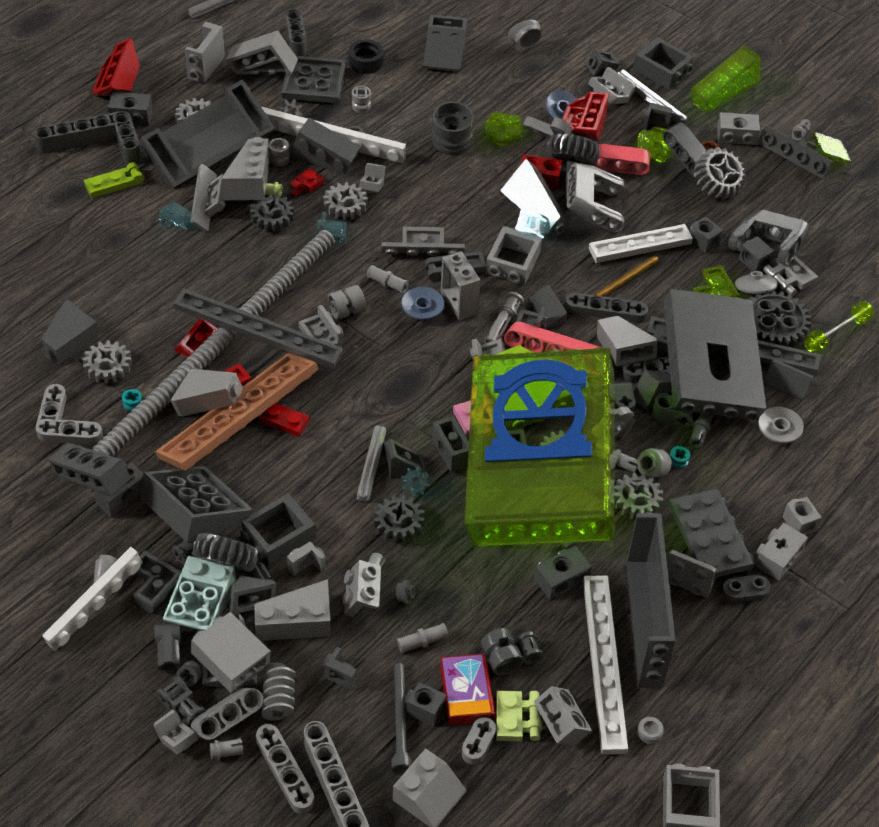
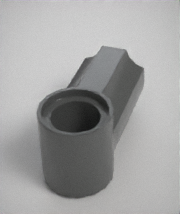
[154,623,182,673]

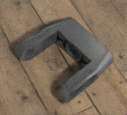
[728,210,810,265]

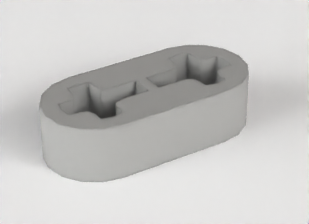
[462,717,496,765]

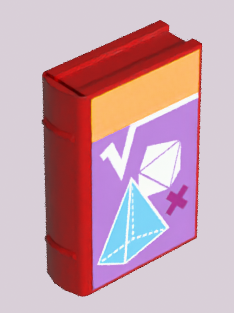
[440,654,496,726]

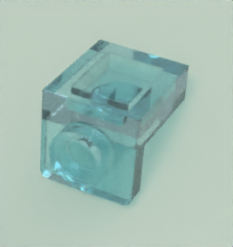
[158,201,192,230]
[317,212,347,242]

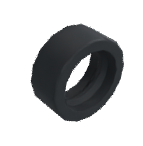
[348,39,384,73]

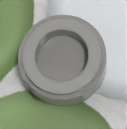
[637,717,664,744]

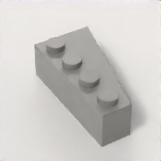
[221,137,270,200]

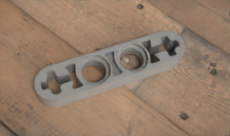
[256,724,314,814]

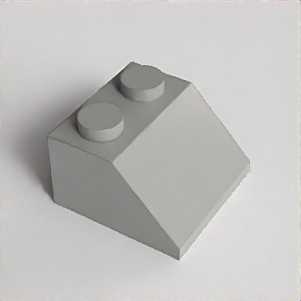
[393,748,466,827]

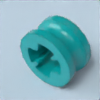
[122,389,142,411]
[670,446,690,468]

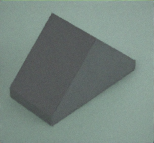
[633,371,672,412]
[230,576,276,614]

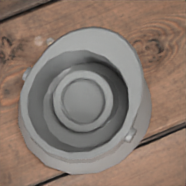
[508,20,542,52]

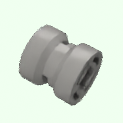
[352,86,371,113]
[269,138,289,166]

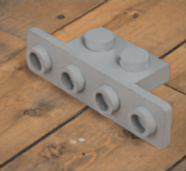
[190,164,226,232]
[382,227,465,256]

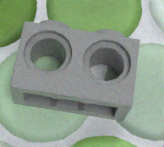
[534,686,592,746]

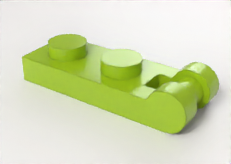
[84,162,144,199]

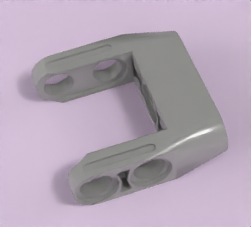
[567,163,624,232]

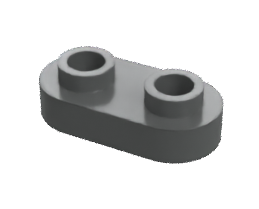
[722,575,771,603]

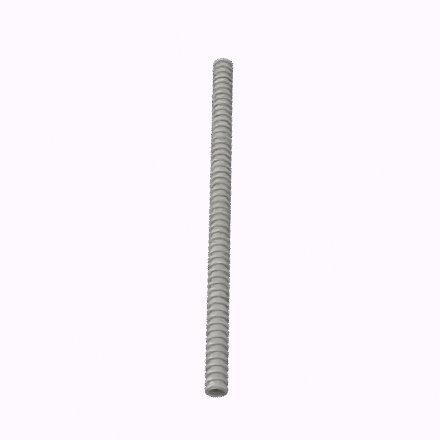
[93,230,335,457]

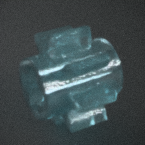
[401,466,430,496]

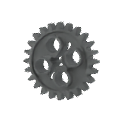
[749,290,811,347]

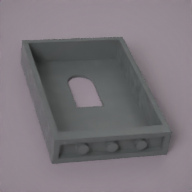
[663,289,766,421]

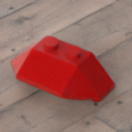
[92,38,140,96]
[563,92,609,142]

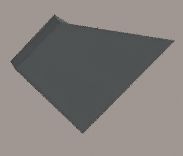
[383,439,426,479]

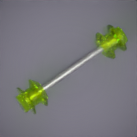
[804,301,874,353]

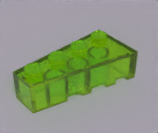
[690,45,761,113]

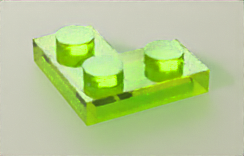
[692,265,739,298]

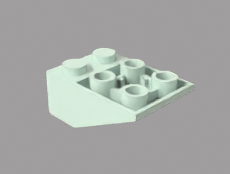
[163,556,237,631]

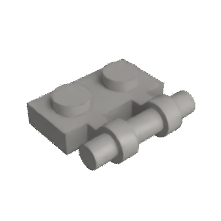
[763,256,818,296]

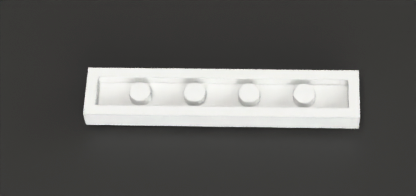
[589,224,693,263]
[42,547,143,651]

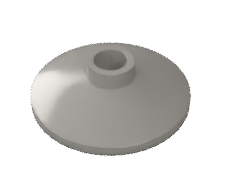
[735,271,777,294]
[758,407,804,443]

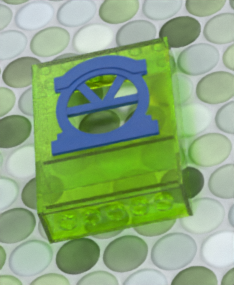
[465,347,615,546]

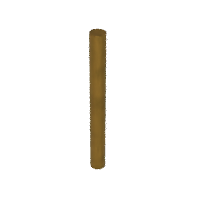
[594,256,659,297]

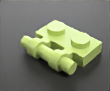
[496,691,543,742]

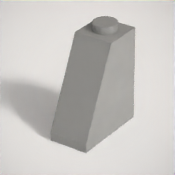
[597,316,658,367]
[170,369,243,416]

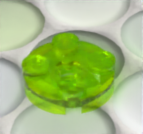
[484,112,523,145]
[636,127,673,162]

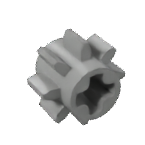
[279,99,303,116]

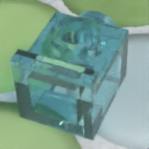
[515,210,551,238]

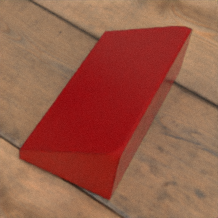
[174,318,217,357]

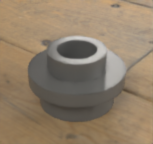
[396,580,415,604]

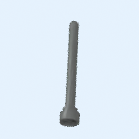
[391,663,412,775]

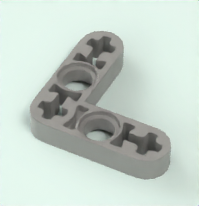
[523,116,576,139]
[36,384,103,445]

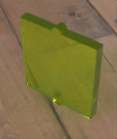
[812,132,850,164]

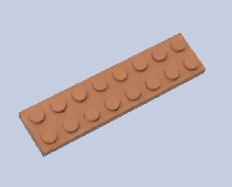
[155,352,319,471]

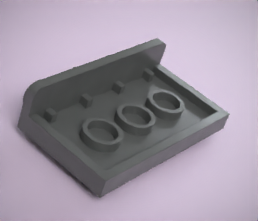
[669,489,755,578]

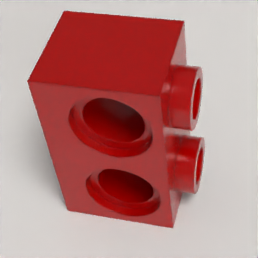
[521,154,562,191]

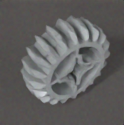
[694,147,747,200]

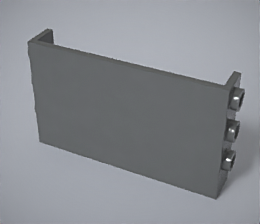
[626,512,675,688]

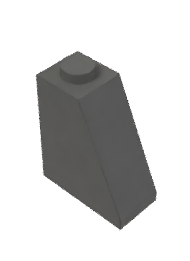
[41,300,99,365]

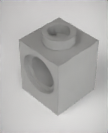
[783,497,822,535]

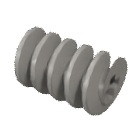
[262,662,295,720]

